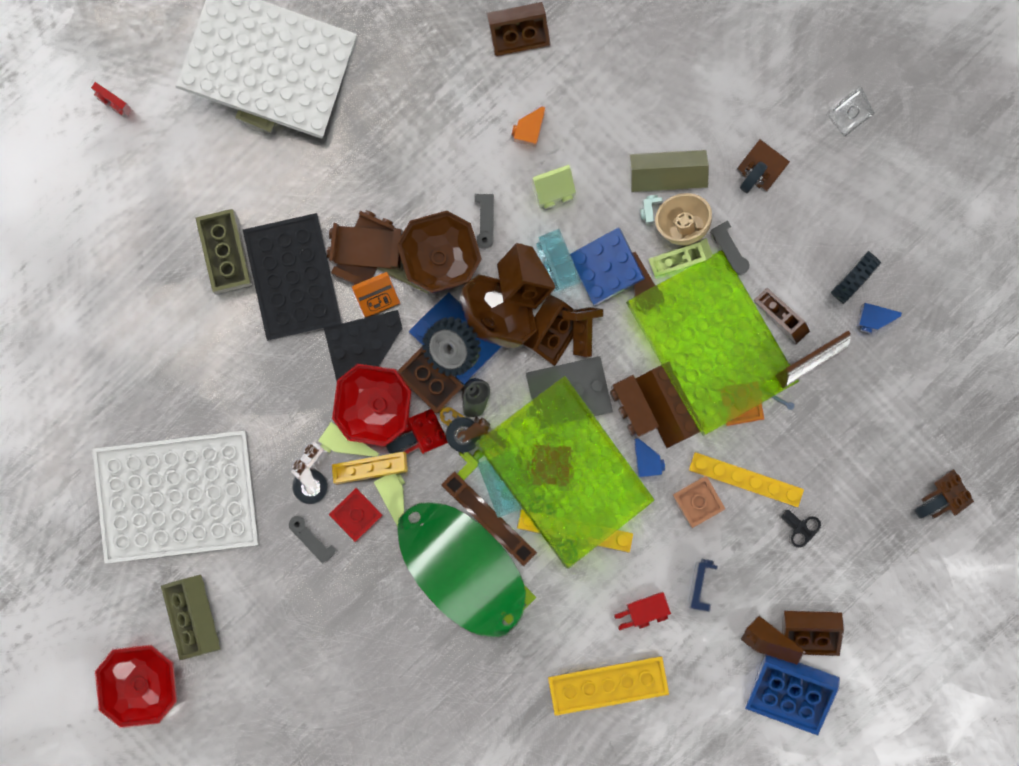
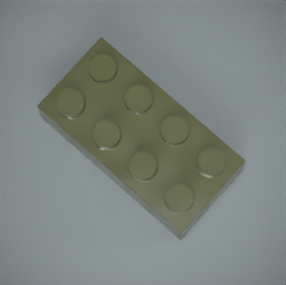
[195,209,253,294]

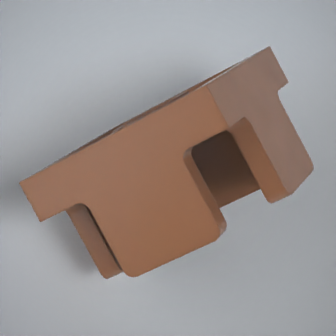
[673,476,726,528]

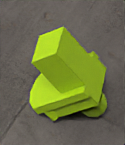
[457,450,483,480]

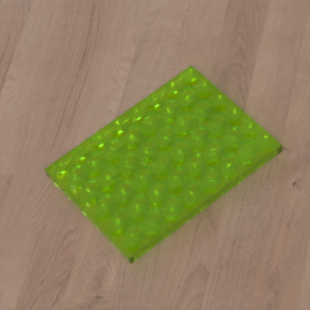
[626,250,799,436]
[475,376,655,569]

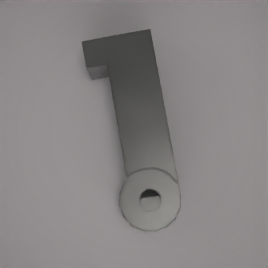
[474,194,494,249]
[710,220,750,275]
[289,516,338,564]

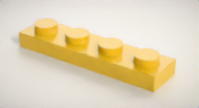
[332,452,408,484]

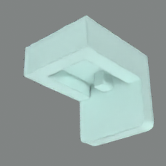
[640,195,663,225]

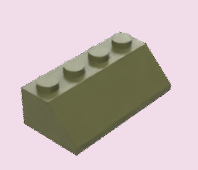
[161,575,221,660]

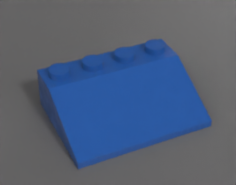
[408,292,502,385]
[745,654,840,735]

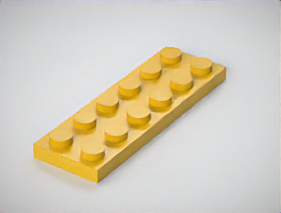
[548,656,669,716]

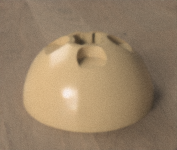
[655,193,712,246]

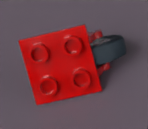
[386,409,448,454]

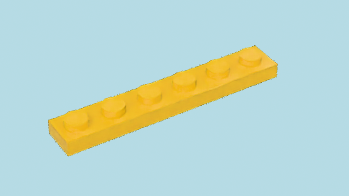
[688,452,804,508]
[517,509,633,553]

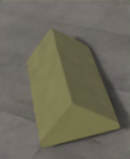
[630,150,709,192]

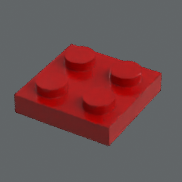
[91,82,133,117]
[328,488,383,542]

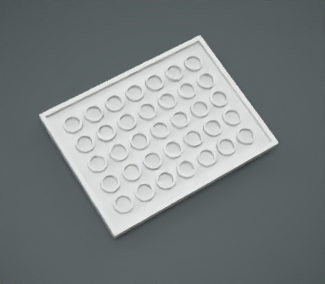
[176,0,357,139]
[92,430,259,564]

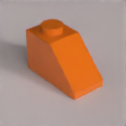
[511,106,545,147]

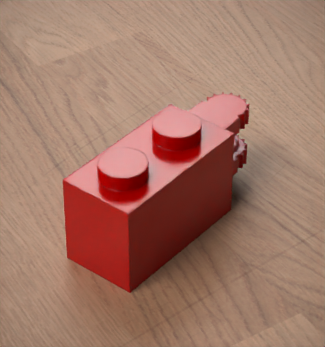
[614,592,671,630]

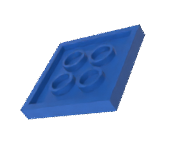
[569,227,645,306]

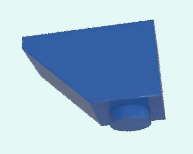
[856,303,902,333]
[634,438,665,478]

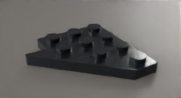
[324,310,403,382]

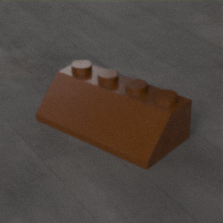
[635,362,703,449]

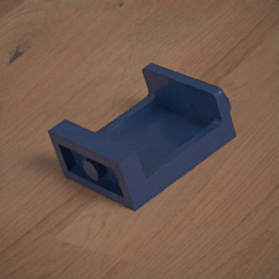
[687,559,718,612]

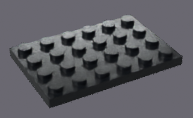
[242,213,342,341]

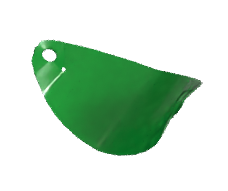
[397,503,526,637]

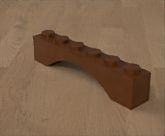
[441,471,537,567]

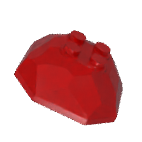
[332,364,412,446]
[95,645,177,728]

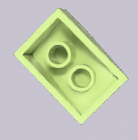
[532,165,576,209]

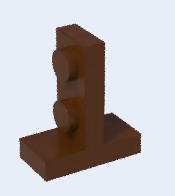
[563,307,603,357]

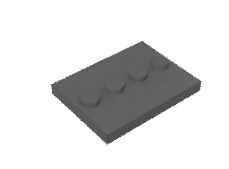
[526,356,613,429]

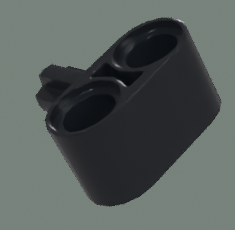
[781,509,821,548]

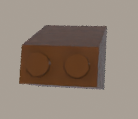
[497,243,556,309]

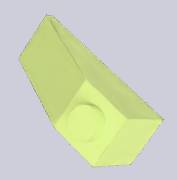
[649,238,713,277]
[318,422,380,457]
[374,473,405,525]

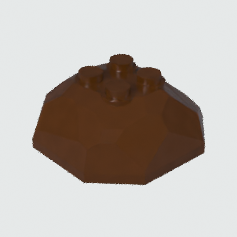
[397,210,482,294]
[460,274,537,348]

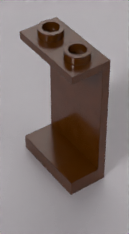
[331,210,395,285]
[327,223,403,270]

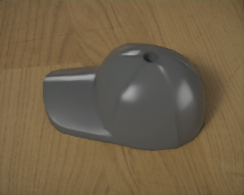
[462,378,490,417]

